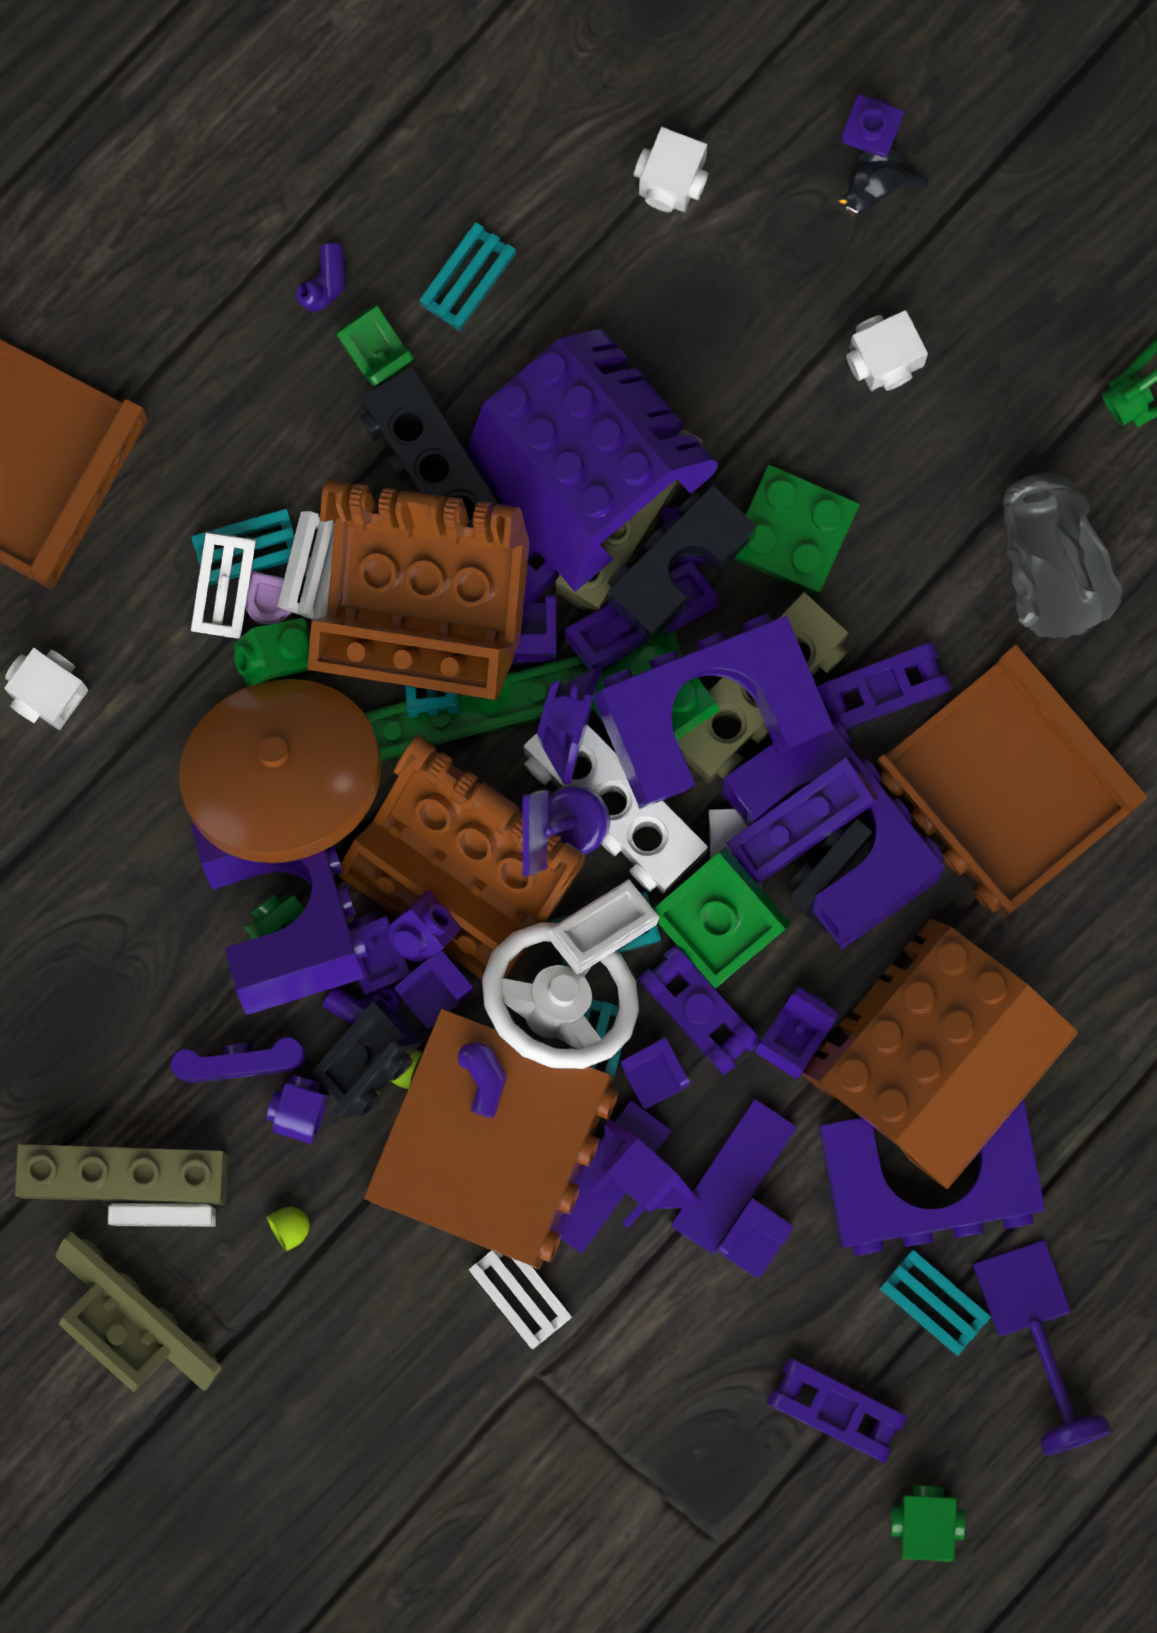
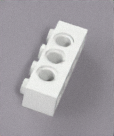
[524,725,708,895]

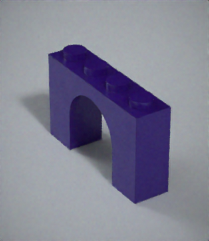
[593,614,834,810]
[722,720,944,950]
[190,823,368,1015]
[818,1099,1045,1256]

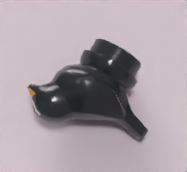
[838,139,927,215]

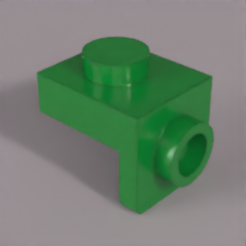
[334,304,414,386]
[234,618,311,687]

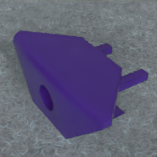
[537,667,603,785]
[589,1119,700,1228]

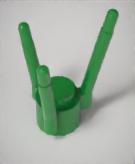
[1102,338,1157,428]

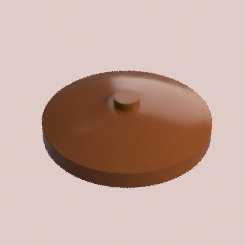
[179,679,381,863]

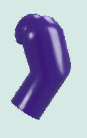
[296,243,346,311]
[458,1042,506,1119]

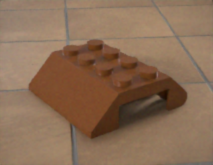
[307,480,530,700]
[338,735,585,979]
[801,919,1078,1190]

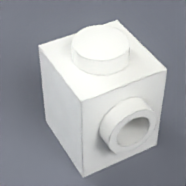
[634,127,709,212]
[846,310,928,391]
[4,648,89,731]

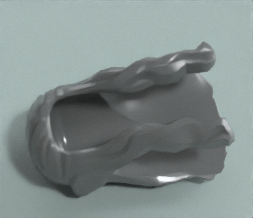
[1002,473,1122,639]

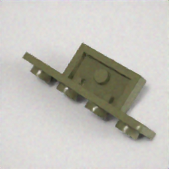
[55,1232,222,1392]

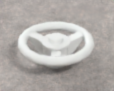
[482,922,639,1068]

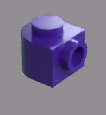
[389,890,462,962]
[266,1074,330,1144]

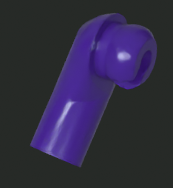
[322,987,399,1025]

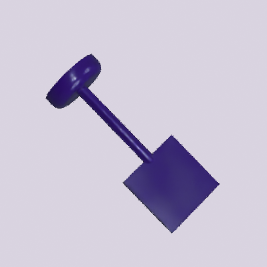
[523,785,611,876]
[973,1240,1112,1456]

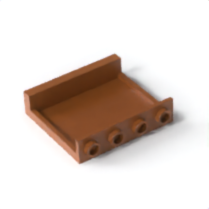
[0,339,148,590]
[875,645,1148,919]
[364,1009,619,1270]

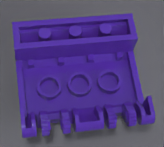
[466,329,718,592]

